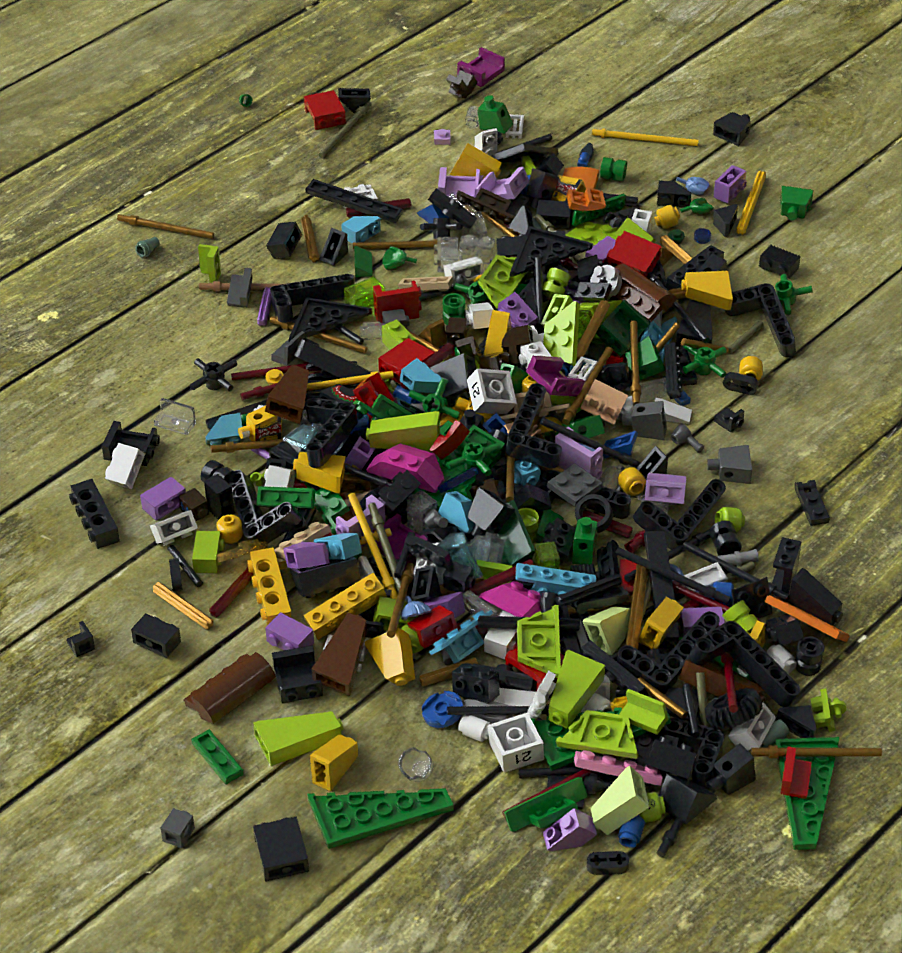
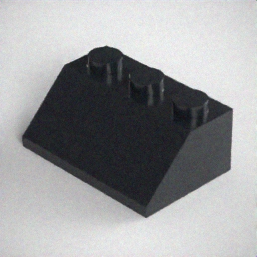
[289,556,361,598]

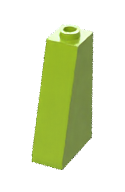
[366,411,440,452]
[549,650,605,728]
[253,711,344,766]

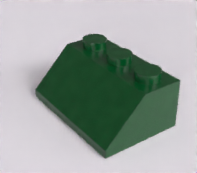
[487,500,535,567]

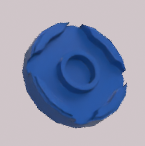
[422,691,463,728]

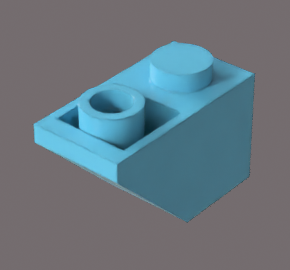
[341,216,381,244]
[400,358,441,393]
[206,413,242,446]
[438,491,475,534]
[314,533,362,559]

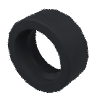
[574,494,613,533]

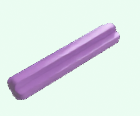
[257,287,271,326]

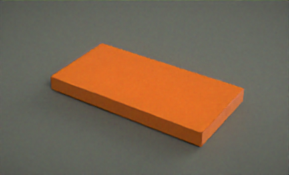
[765,595,850,642]

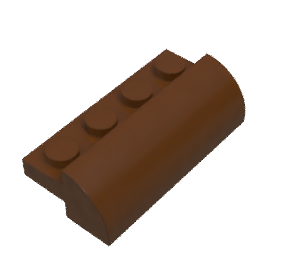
[612,264,677,323]
[184,652,276,724]

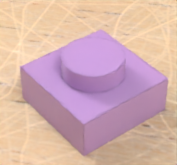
[434,129,450,145]

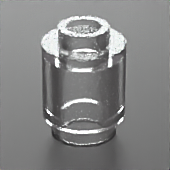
[465,106,479,130]
[359,321,385,340]

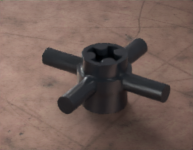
[420,218,463,239]
[190,358,238,391]

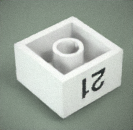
[467,369,517,415]
[487,712,544,773]

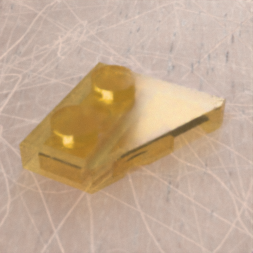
[216,539,268,563]

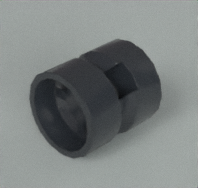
[200,460,234,483]
[709,521,742,556]
[795,636,825,676]

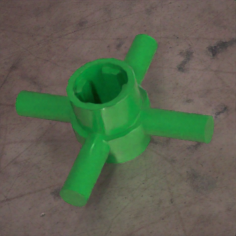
[775,274,813,315]
[454,281,491,304]
[683,346,727,378]
[408,377,461,419]
[446,440,501,476]

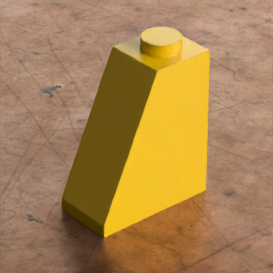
[450,143,502,179]
[681,271,733,310]
[484,310,512,355]
[293,452,345,493]
[639,596,684,649]
[365,628,415,686]
[310,734,358,792]

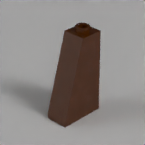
[265,365,309,424]
[312,612,367,696]
[678,659,766,703]

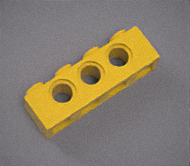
[247,547,291,625]
[304,573,387,640]

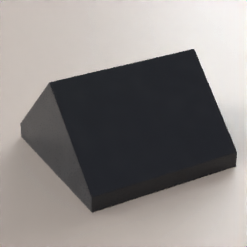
[659,774,718,825]

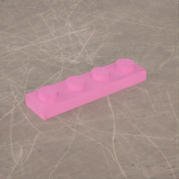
[574,750,662,786]

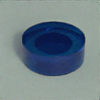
[694,228,711,244]

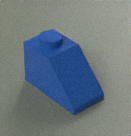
[417,204,449,223]

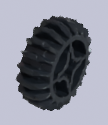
[705,688,763,730]

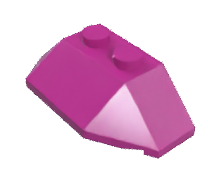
[366,443,444,493]
[479,581,541,617]

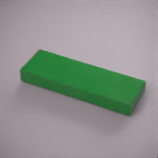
[256,486,316,509]
[191,729,244,785]

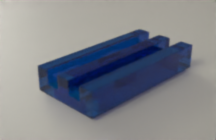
[438,467,479,493]

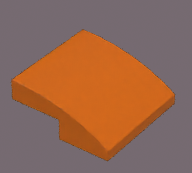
[563,167,600,189]
[566,187,606,211]

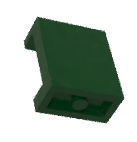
[596,300,650,357]

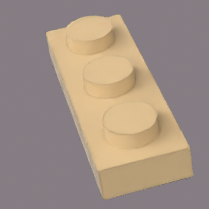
[398,276,454,292]
[274,522,331,560]

